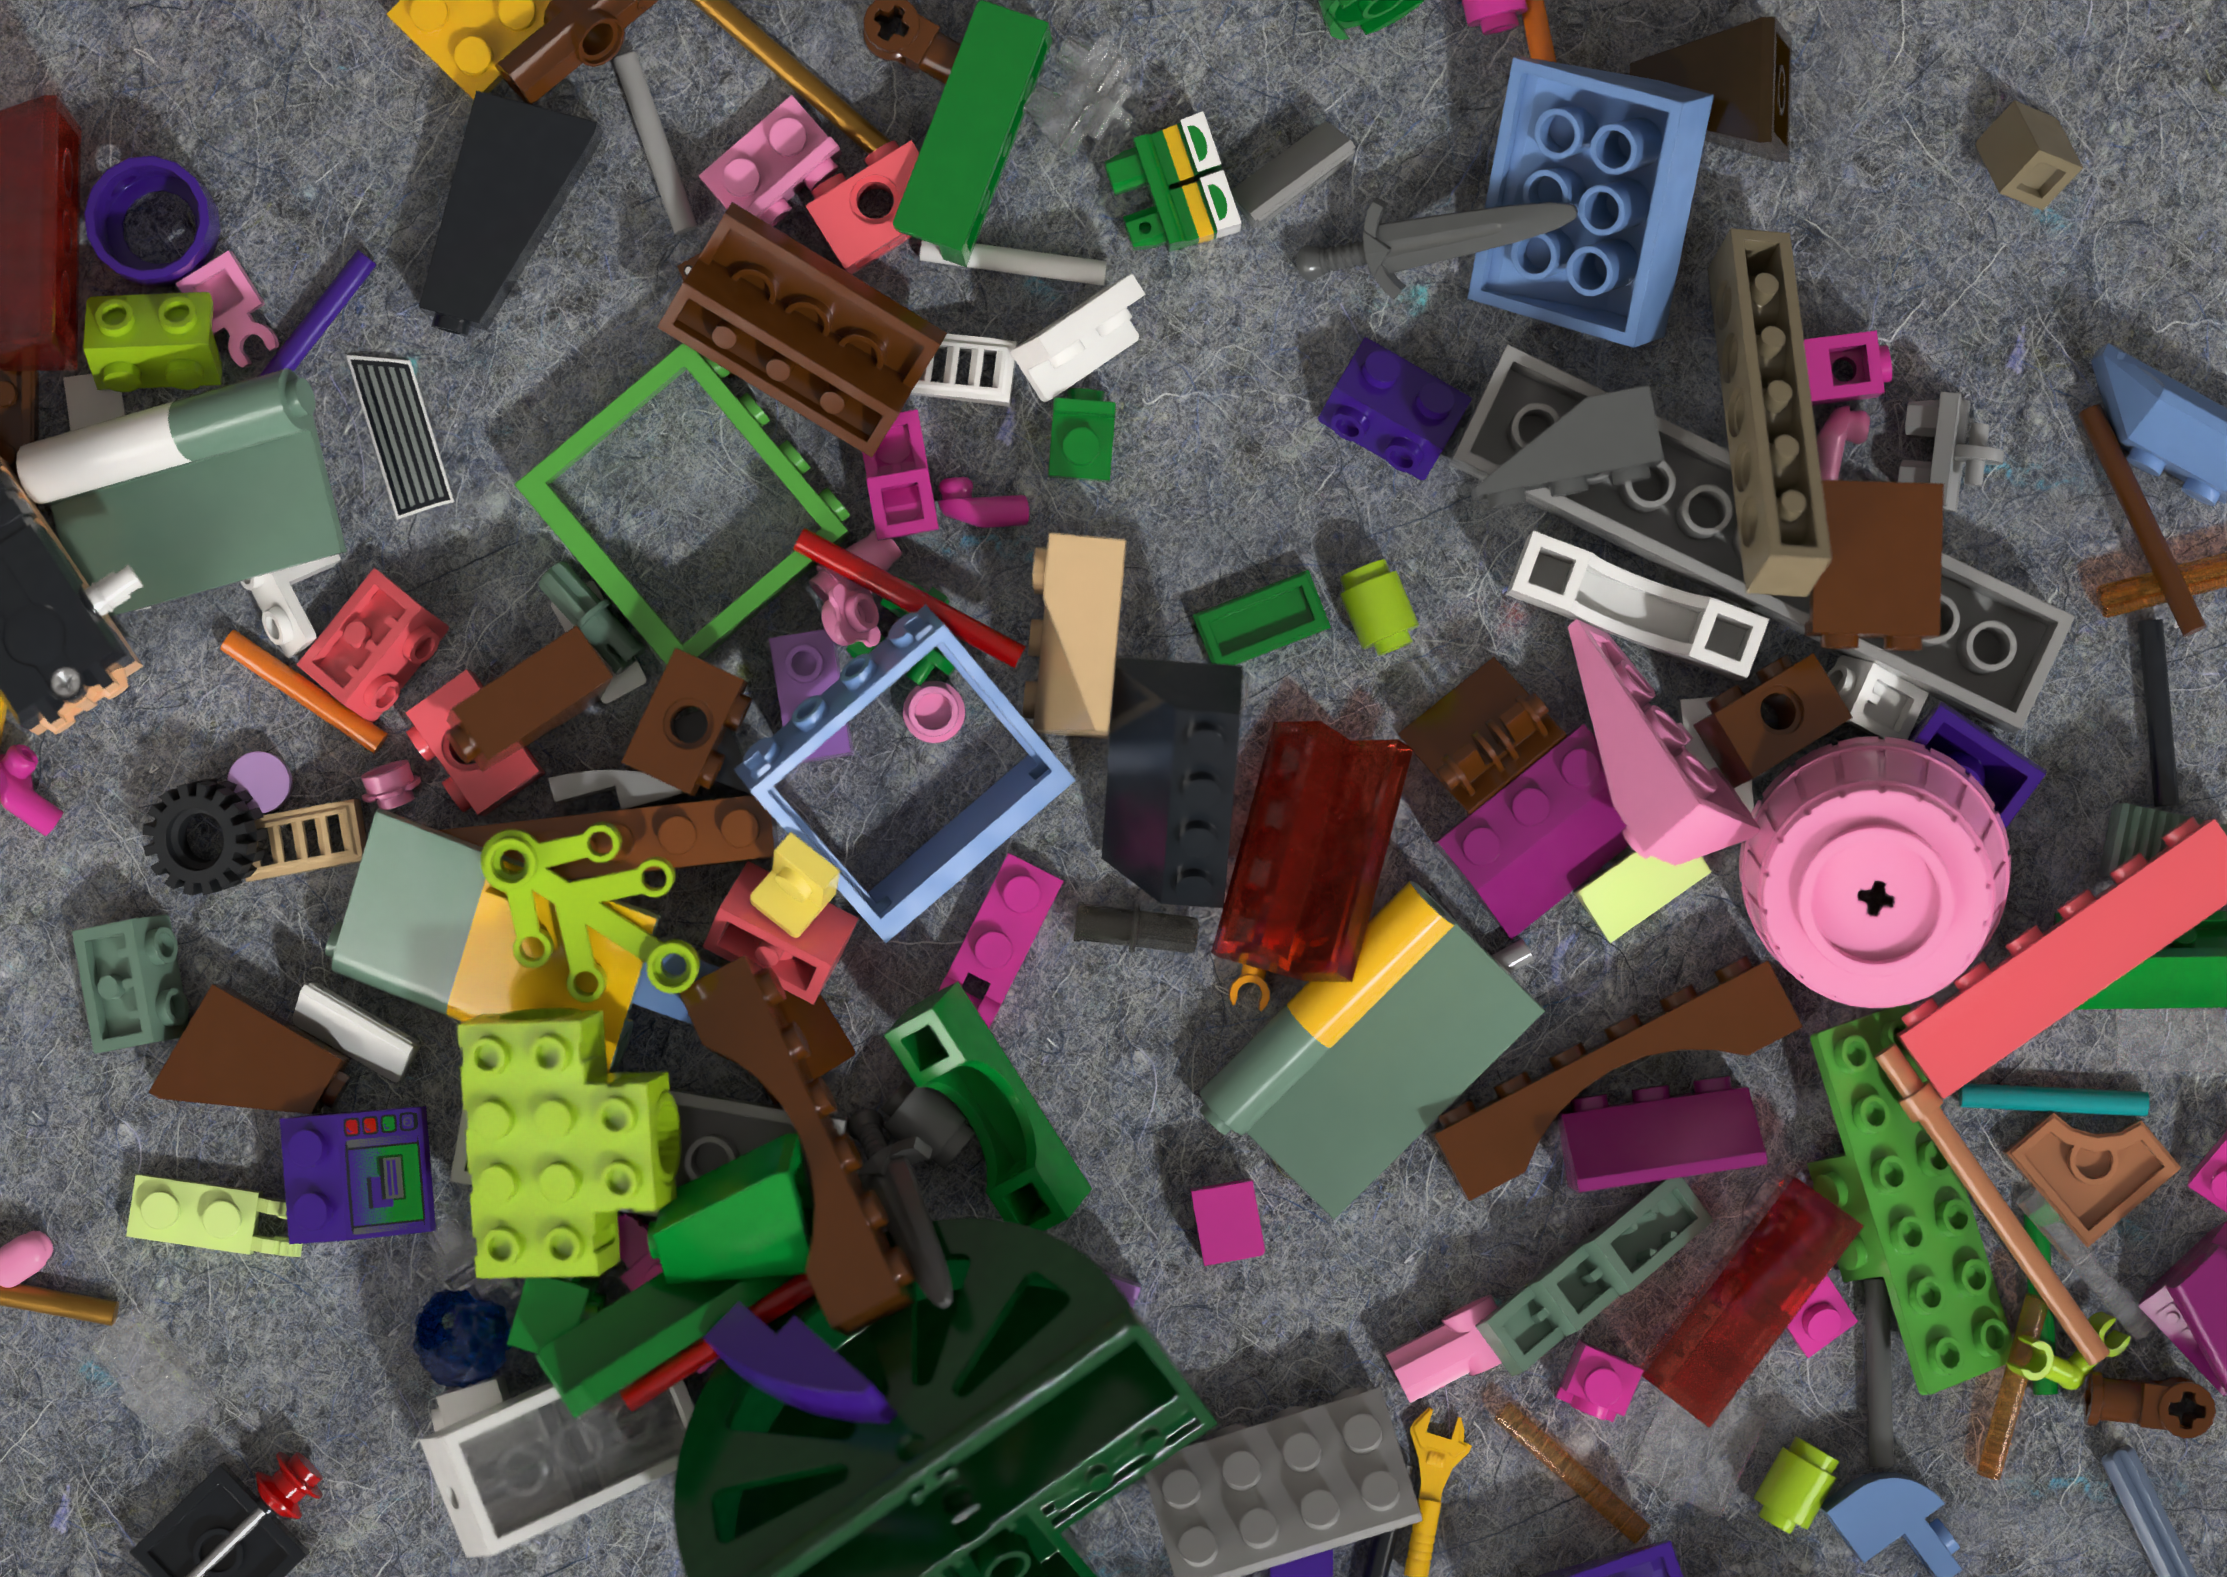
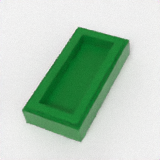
[1192,570,1331,665]

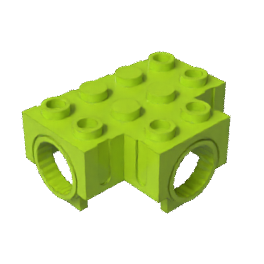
[458,1008,681,1278]

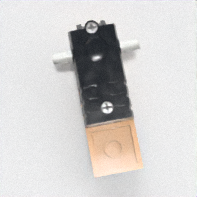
[0,456,143,735]

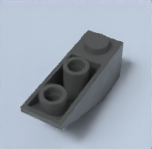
[1470,385,1664,509]

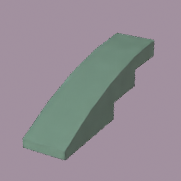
[1475,1177,1714,1377]

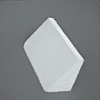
[293,982,421,1082]

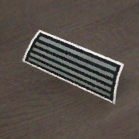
[346,355,454,520]

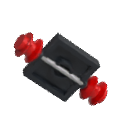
[129,1452,323,1577]

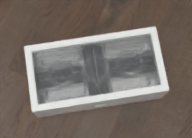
[419,1373,694,1557]

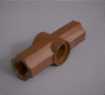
[495,0,659,105]

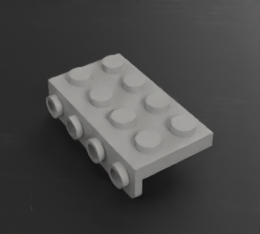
[1145,1387,1423,1577]

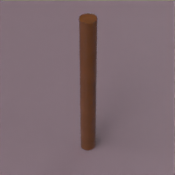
[2078,404,2206,637]

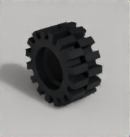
[142,778,267,895]

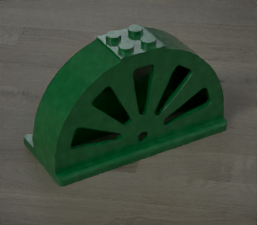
[673,1218,1218,1577]

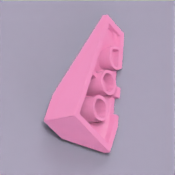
[1568,619,1760,866]

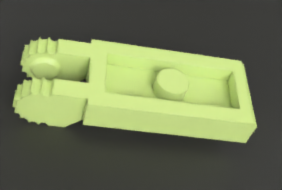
[126,1174,303,1257]

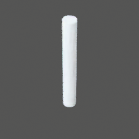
[920,240,1107,286]

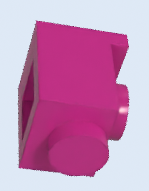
[1804,330,1892,407]
[1555,1340,1644,1422]

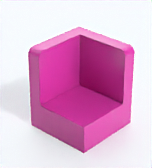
[1190,1178,1265,1266]

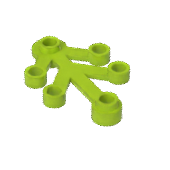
[480,822,700,1003]

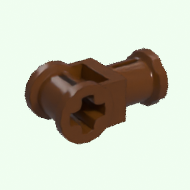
[863,0,961,85]
[2083,1369,2216,1439]

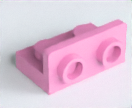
[698,95,842,227]

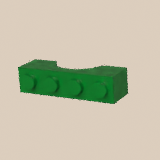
[884,981,1092,1232]

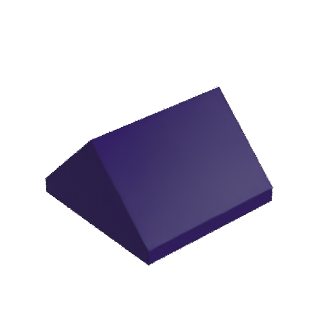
[1908,702,2047,828]

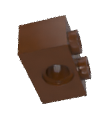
[621,647,752,796]
[1693,653,1853,788]

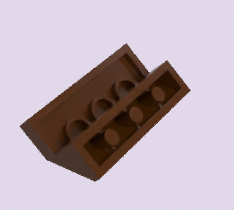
[657,202,947,458]

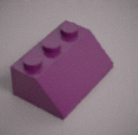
[1433,724,1629,940]
[1557,1075,1768,1192]

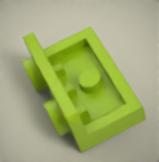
[83,292,222,392]

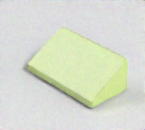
[1574,851,1712,943]

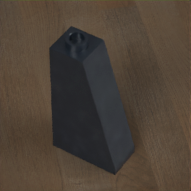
[419,91,603,336]

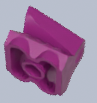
[2138,1221,2227,1397]

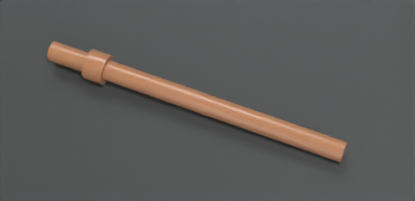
[1875,1043,2110,1366]

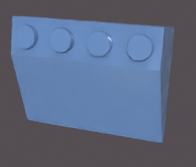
[1467,56,1714,348]

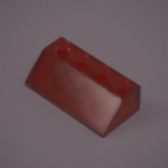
[0,95,81,371]

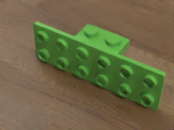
[1807,1004,2017,1395]

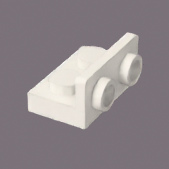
[1010,274,1146,402]

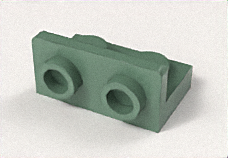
[72,914,189,1054]

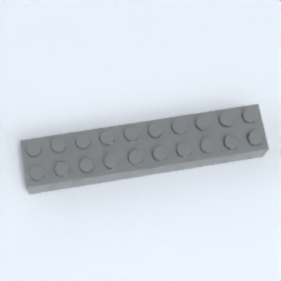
[1449,344,2075,733]

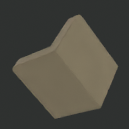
[1976,100,2083,211]

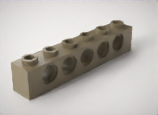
[1707,228,1832,597]

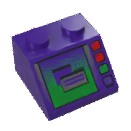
[280,1106,436,1244]

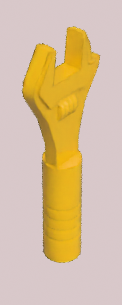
[1403,1407,1472,1577]

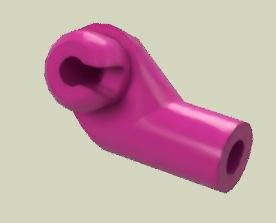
[937,477,1029,528]
[0,744,64,837]

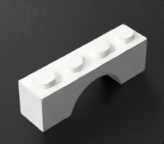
[1506,531,1769,682]

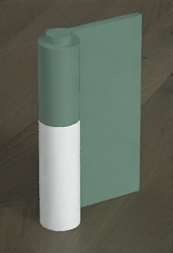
[16,368,347,617]

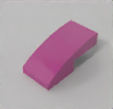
[862,409,939,541]

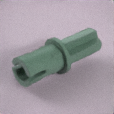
[539,561,646,675]

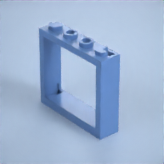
[734,605,1076,943]

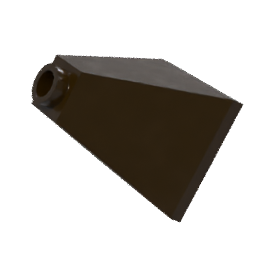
[1621,17,1792,162]

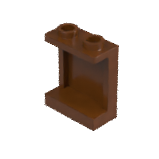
[1805,480,1944,651]

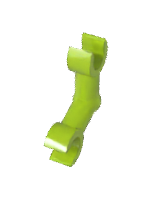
[2006,1312,2131,1390]

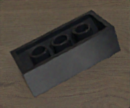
[1102,657,1243,908]

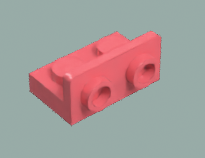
[296,568,449,723]

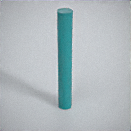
[1958,1083,2149,1117]

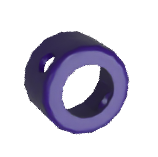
[84,156,221,289]

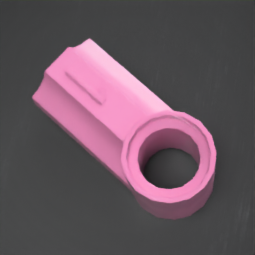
[1385,1295,1502,1403]

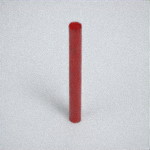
[793,528,1026,668]
[619,1274,815,1412]

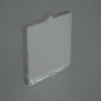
[1627,1374,1768,1518]

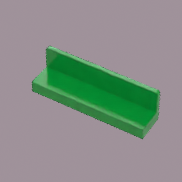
[893,0,1053,267]
[2053,911,2227,1010]
[535,1272,795,1419]

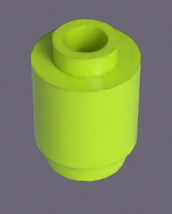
[1340,559,1420,656]
[1753,1436,1840,1534]

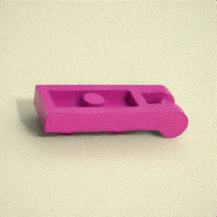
[938,853,1064,1028]

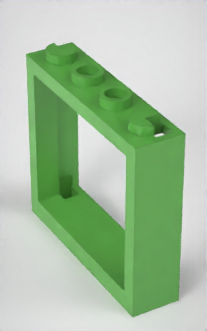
[514,343,851,665]

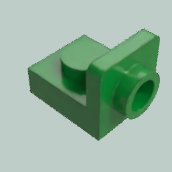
[1048,388,1116,483]

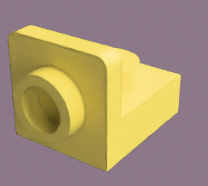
[750,832,840,938]

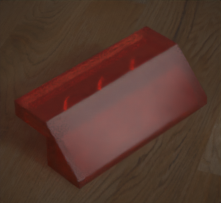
[1211,721,1413,982]
[1640,1174,1864,1428]

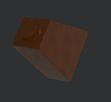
[446,625,613,772]
[148,983,351,1114]

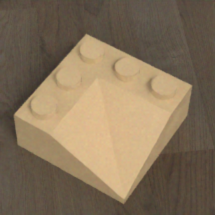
[1022,533,1126,739]

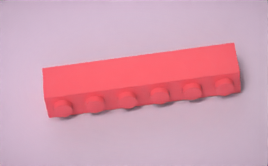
[1896,816,2227,1099]

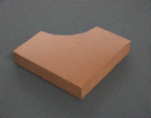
[2003,1112,2181,1248]

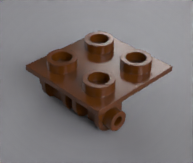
[1398,657,1567,815]

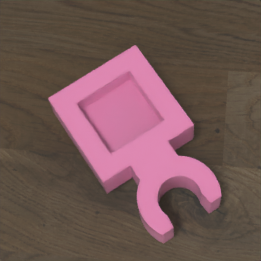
[176,250,279,368]

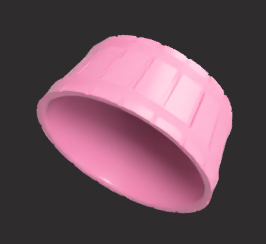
[1739,736,2011,1008]

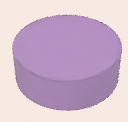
[227,751,293,814]

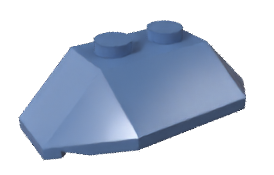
[2091,343,2227,506]

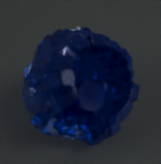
[413,1289,512,1388]

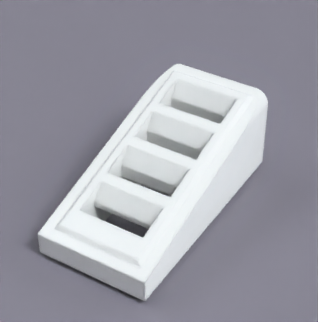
[911,334,1018,407]

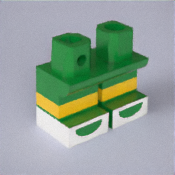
[1104,111,1241,252]

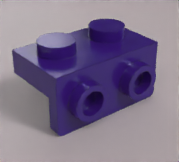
[1318,337,1472,480]

